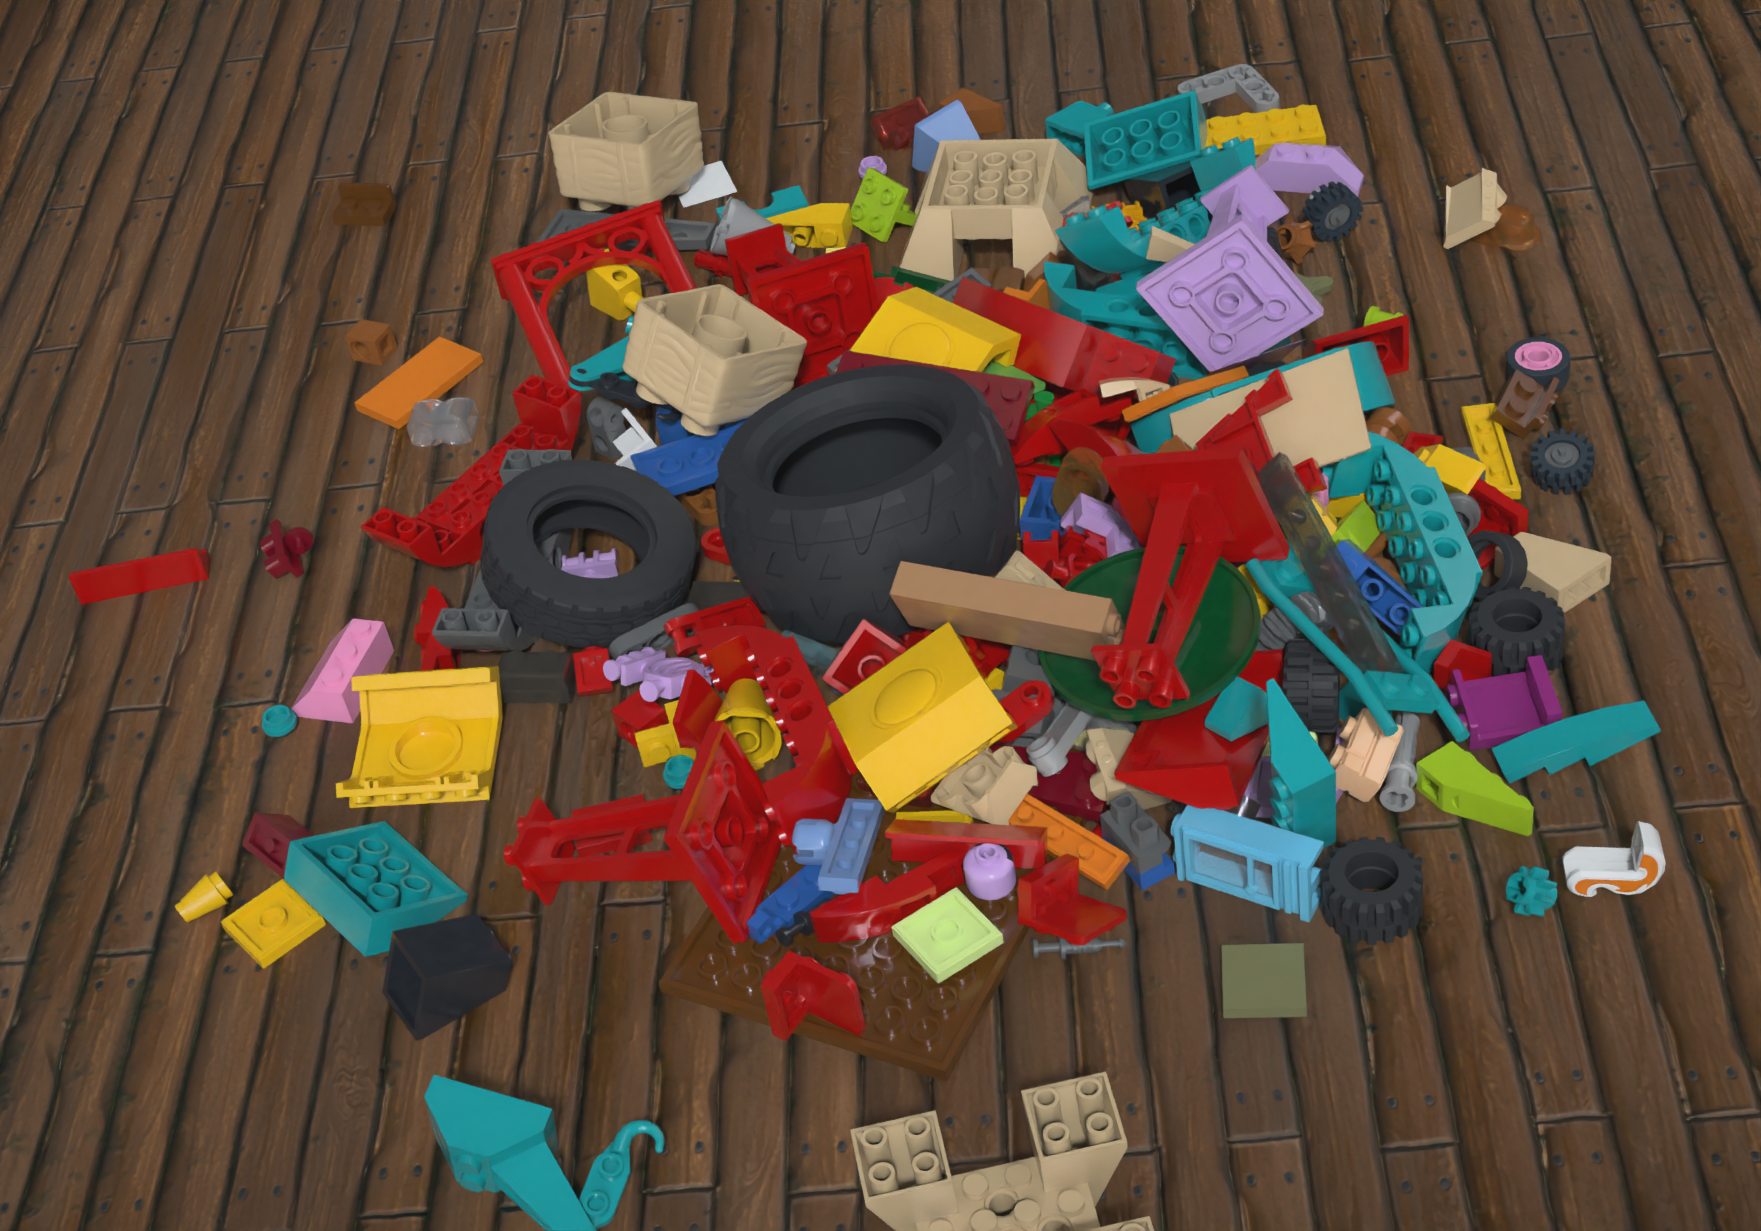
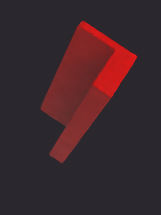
[69,548,210,605]
[885,819,1047,869]

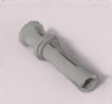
[1380,712,1420,812]

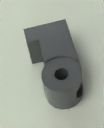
[587,397,627,461]

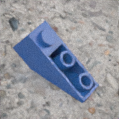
[1319,539,1424,637]

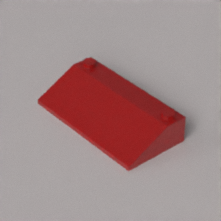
[1114,649,1284,810]

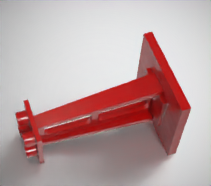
[725,223,879,390]
[1091,447,1290,709]
[504,720,782,943]

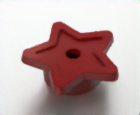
[1082,529,1108,562]

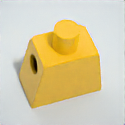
[586,248,644,321]

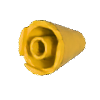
[714,678,782,770]

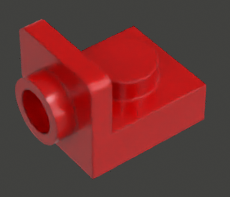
[573,646,614,697]

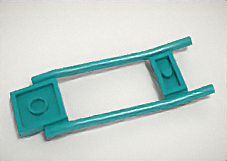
[1246,539,1470,742]

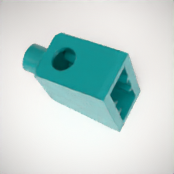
[1045,101,1114,159]

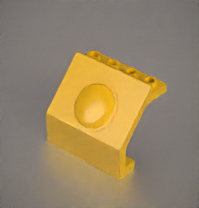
[836,287,1021,372]
[827,621,1018,814]
[336,666,503,808]

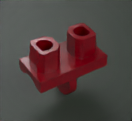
[260,519,313,579]

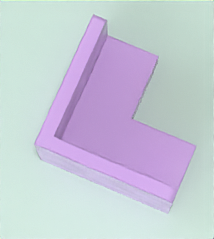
[1060,492,1142,557]

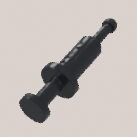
[775,894,842,947]

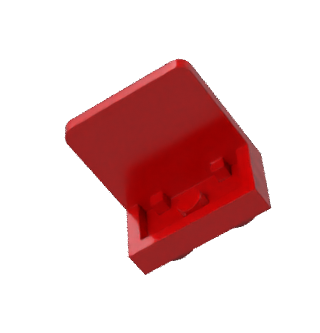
[1466,478,1529,570]
[1017,854,1127,945]
[760,951,866,1041]

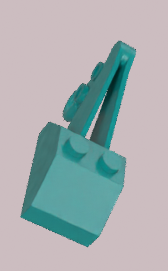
[424,1075,665,1231]

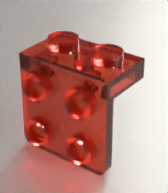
[869,96,942,150]

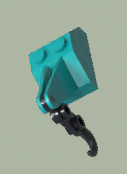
[568,315,682,421]

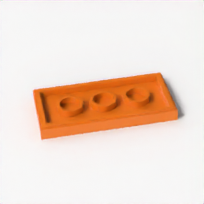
[354,336,484,429]
[1122,365,1249,422]

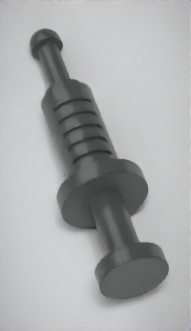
[1031,937,1126,960]

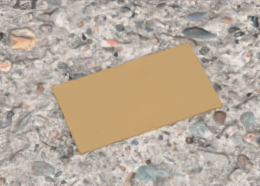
[1170,348,1372,472]

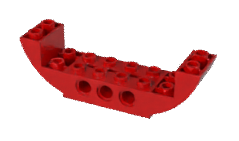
[361,374,581,567]
[696,625,859,854]

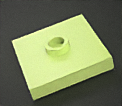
[891,887,1004,984]

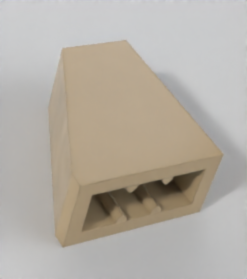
[1494,532,1611,613]

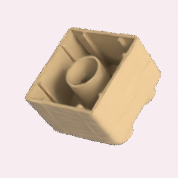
[549,92,704,211]
[622,284,807,436]

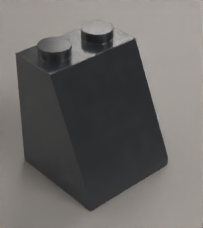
[1124,161,1201,220]
[382,914,513,1040]

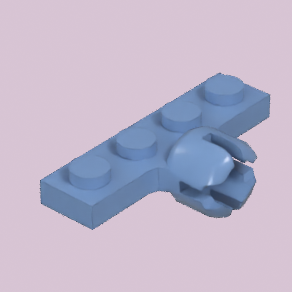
[792,798,884,894]

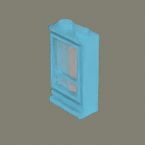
[1171,804,1324,923]

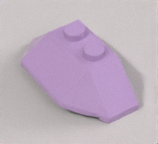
[1256,142,1364,197]

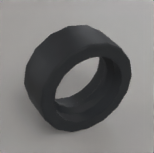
[1467,530,1528,598]

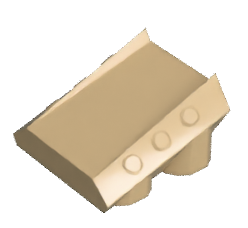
[1443,168,1507,249]
[1085,728,1172,810]
[931,746,1038,825]

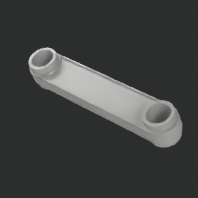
[1026,702,1093,777]

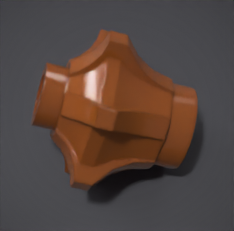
[1275,217,1318,265]

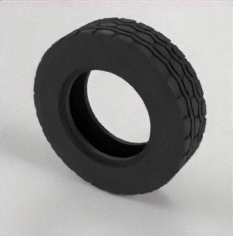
[480,459,697,648]

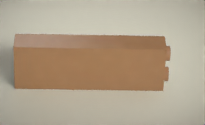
[889,561,1126,661]

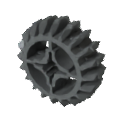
[1255,591,1335,656]

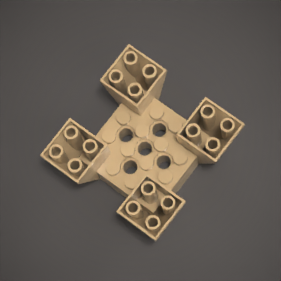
[899,139,1094,281]
[850,1072,1154,1231]

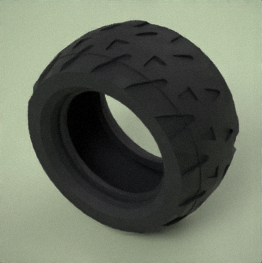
[715,364,1020,642]

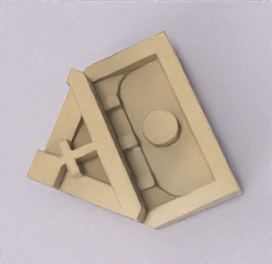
[1098,377,1170,402]

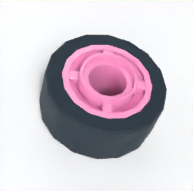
[1506,337,1571,392]

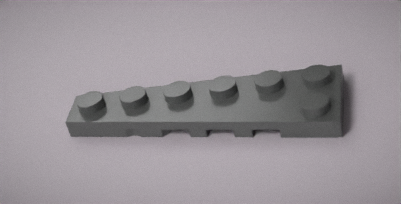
[537,209,717,251]

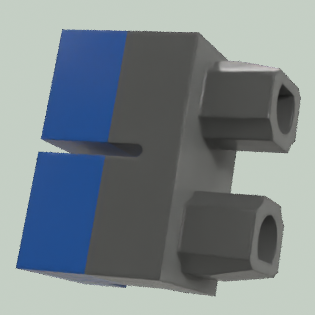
[1100,792,1175,890]

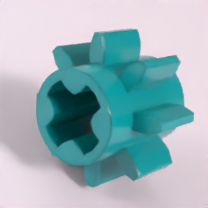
[1506,866,1557,917]

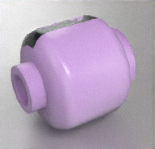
[963,843,1016,901]

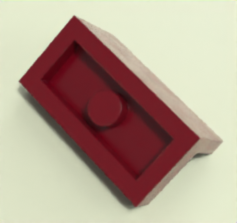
[242,812,315,879]

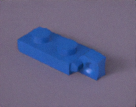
[746,865,835,944]

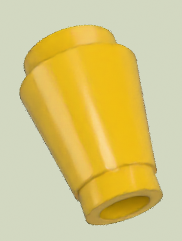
[175,871,234,923]

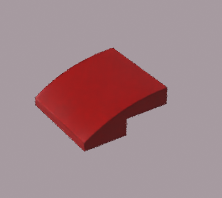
[673,670,725,754]

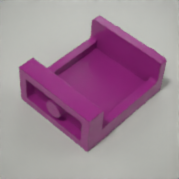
[1445,655,1563,751]

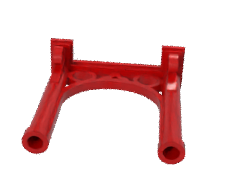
[490,199,697,398]

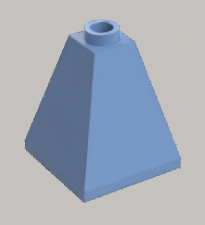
[912,99,981,172]

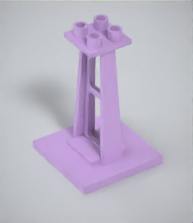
[1136,164,1324,372]

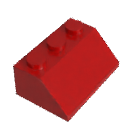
[1302,315,1409,377]

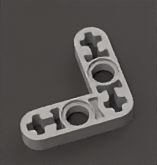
[1177,64,1280,113]

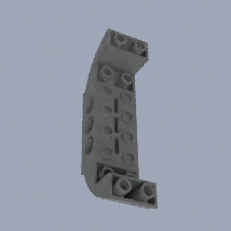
[432,449,572,651]

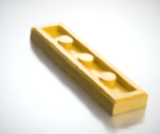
[1461,403,1521,500]

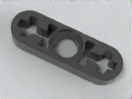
[609,603,700,661]

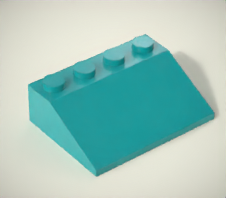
[1084,90,1208,190]
[1266,678,1336,849]
[284,821,468,957]

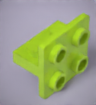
[850,167,917,243]

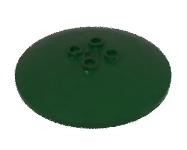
[1038,546,1261,721]

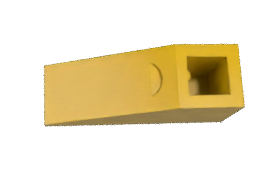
[766,203,853,248]

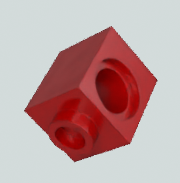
[611,690,669,750]

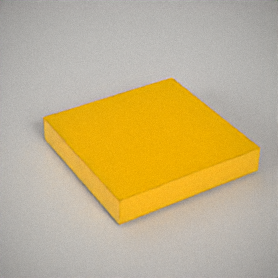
[220,879,326,969]

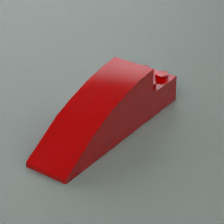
[953,277,1176,406]

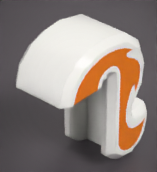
[1562,821,1666,897]

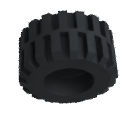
[1469,586,1565,676]
[1283,639,1340,734]
[1320,836,1423,945]

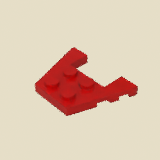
[1196,369,1328,500]

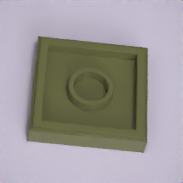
[1222,943,1307,1018]

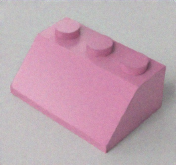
[290,619,394,723]

